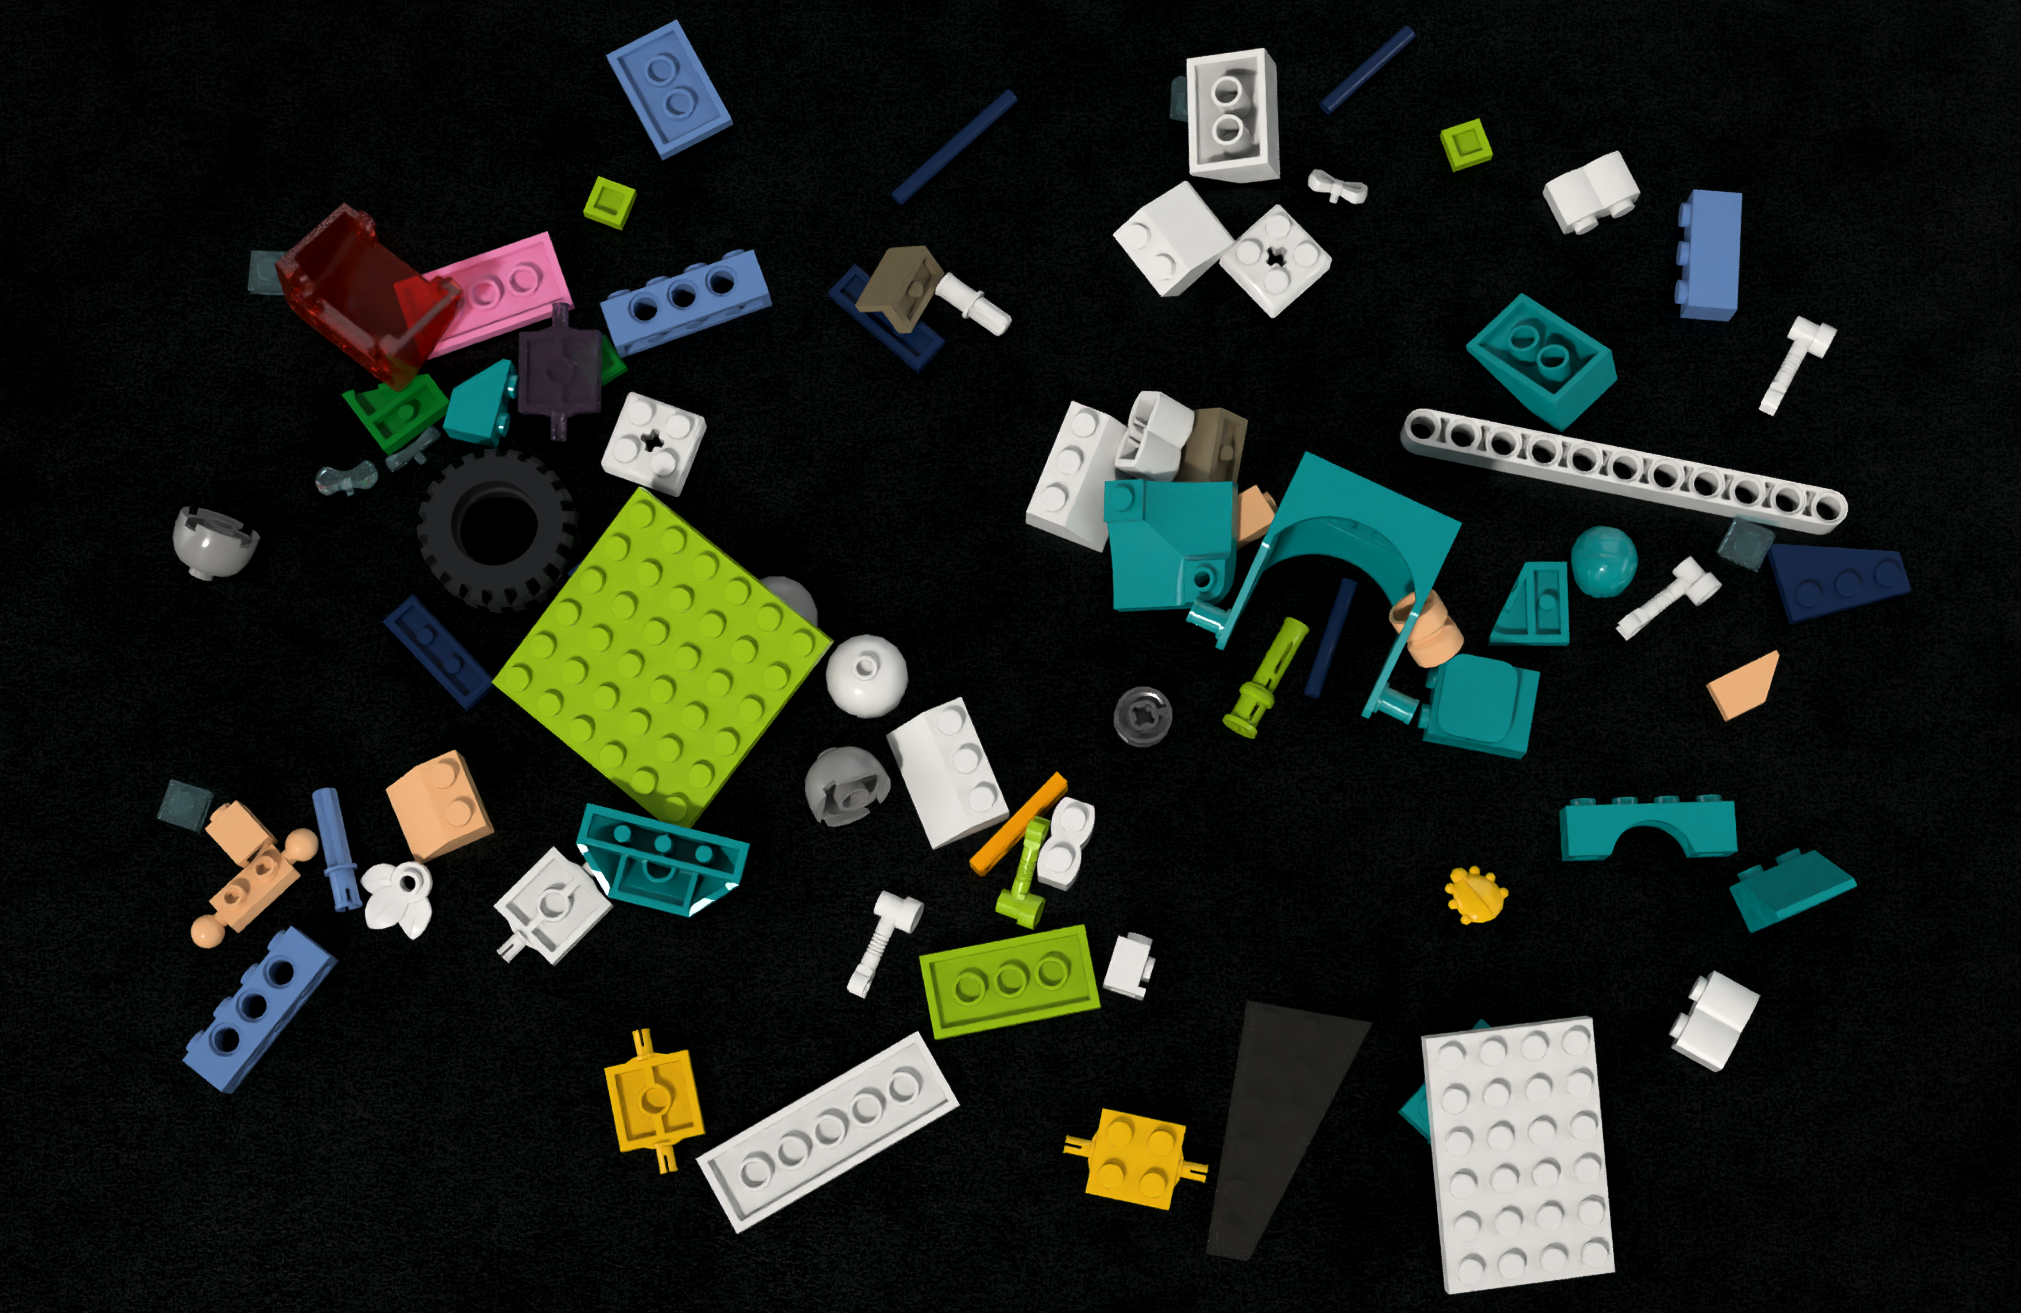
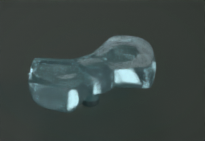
[385,425,441,472]
[315,460,378,496]

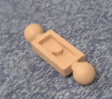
[191,828,319,948]

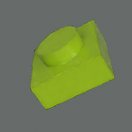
[1440,118,1493,172]
[583,176,637,231]

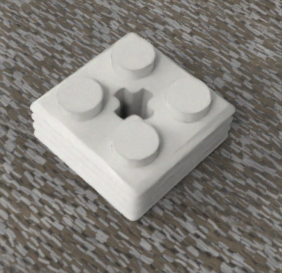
[1219,204,1332,318]
[601,392,707,497]

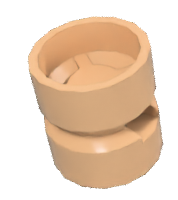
[1389,589,1464,668]

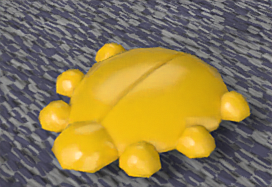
[1445,866,1508,925]

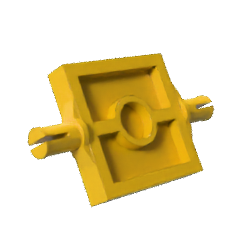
[604,1028,706,1174]
[1063,1108,1208,1210]

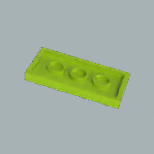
[919,924,1101,1040]

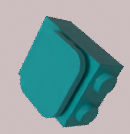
[1418,654,1540,759]

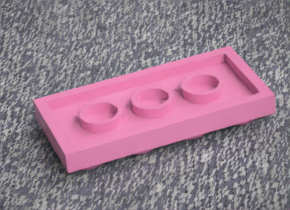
[394,231,575,362]

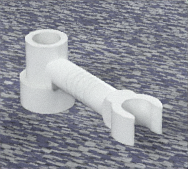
[1759,316,1837,416]
[1616,556,1722,641]
[847,891,924,998]

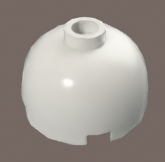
[826,634,909,719]

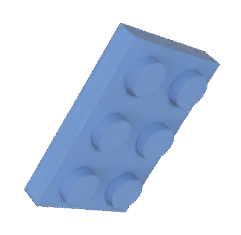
[606,20,733,161]

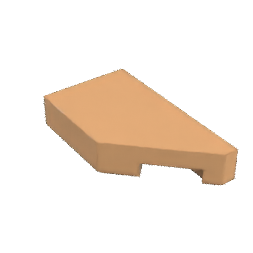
[1706,650,1779,722]

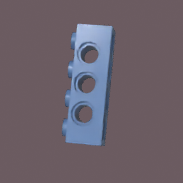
[600,249,772,358]
[182,926,339,1094]

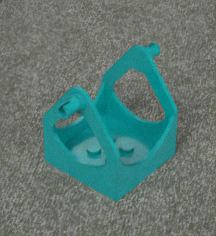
[1186,451,1462,725]

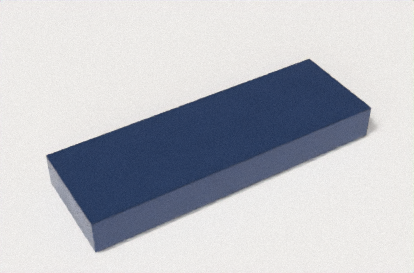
[828,264,945,374]
[383,594,495,711]

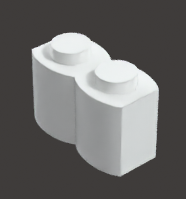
[1543,151,1640,235]
[1115,391,1194,482]
[1037,797,1095,891]
[1669,971,1760,1072]

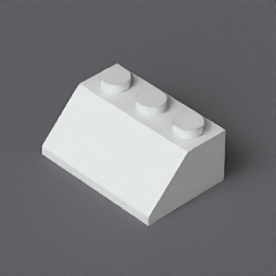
[1187,48,1280,183]
[1026,401,1133,553]
[886,697,1010,850]

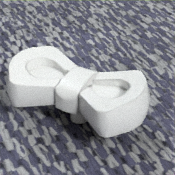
[1308,169,1368,204]

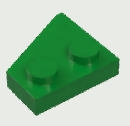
[342,374,450,457]

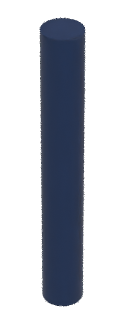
[1319,25,1416,115]
[1304,578,1358,699]

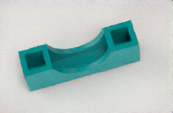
[1559,795,1738,861]

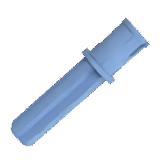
[312,787,362,912]

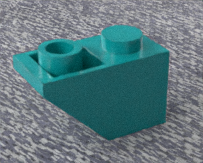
[443,359,521,448]

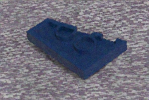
[1766,543,1912,624]

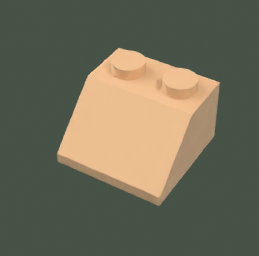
[386,750,495,864]

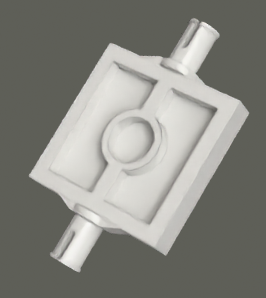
[494,846,614,966]

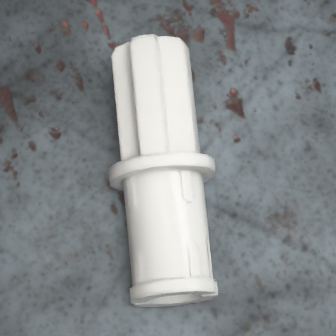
[935,272,1012,336]

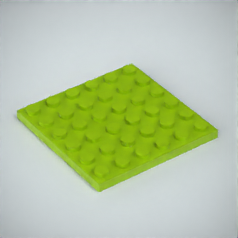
[492,487,834,829]

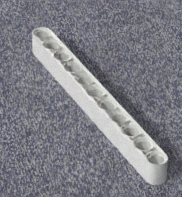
[1400,409,1848,535]

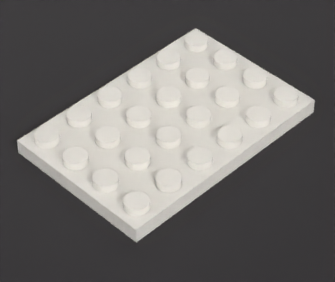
[1421,1016,1615,1294]

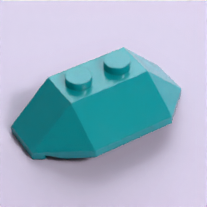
[576,803,750,918]

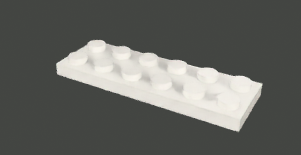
[696,1031,960,1234]

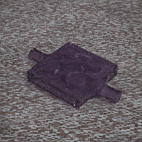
[518,302,602,442]

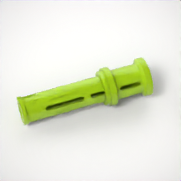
[1222,617,1309,739]

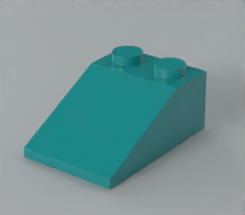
[1466,293,1617,433]
[1729,848,1857,933]

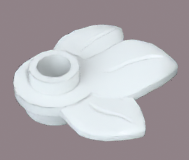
[360,861,433,940]

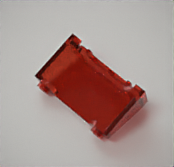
[274,202,464,392]

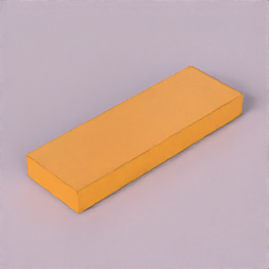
[969,772,1068,877]

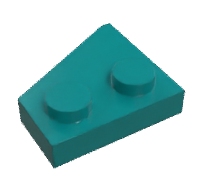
[1487,562,1570,646]

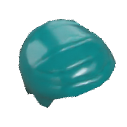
[1571,525,1638,598]

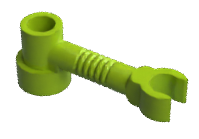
[996,815,1051,930]

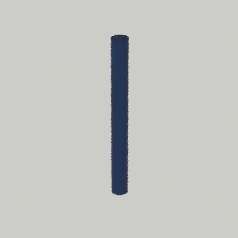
[891,89,1018,206]

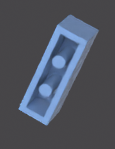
[1675,189,1742,321]

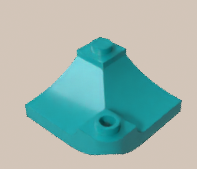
[1104,479,1238,612]

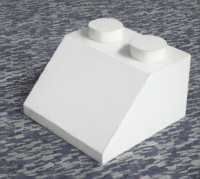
[1113,181,1236,297]

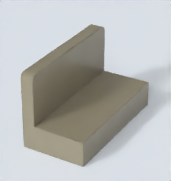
[855,246,945,333]
[1173,407,1248,484]

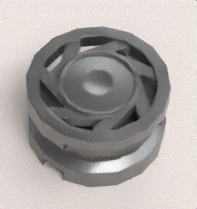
[1114,687,1172,747]

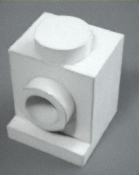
[1102,932,1155,1000]

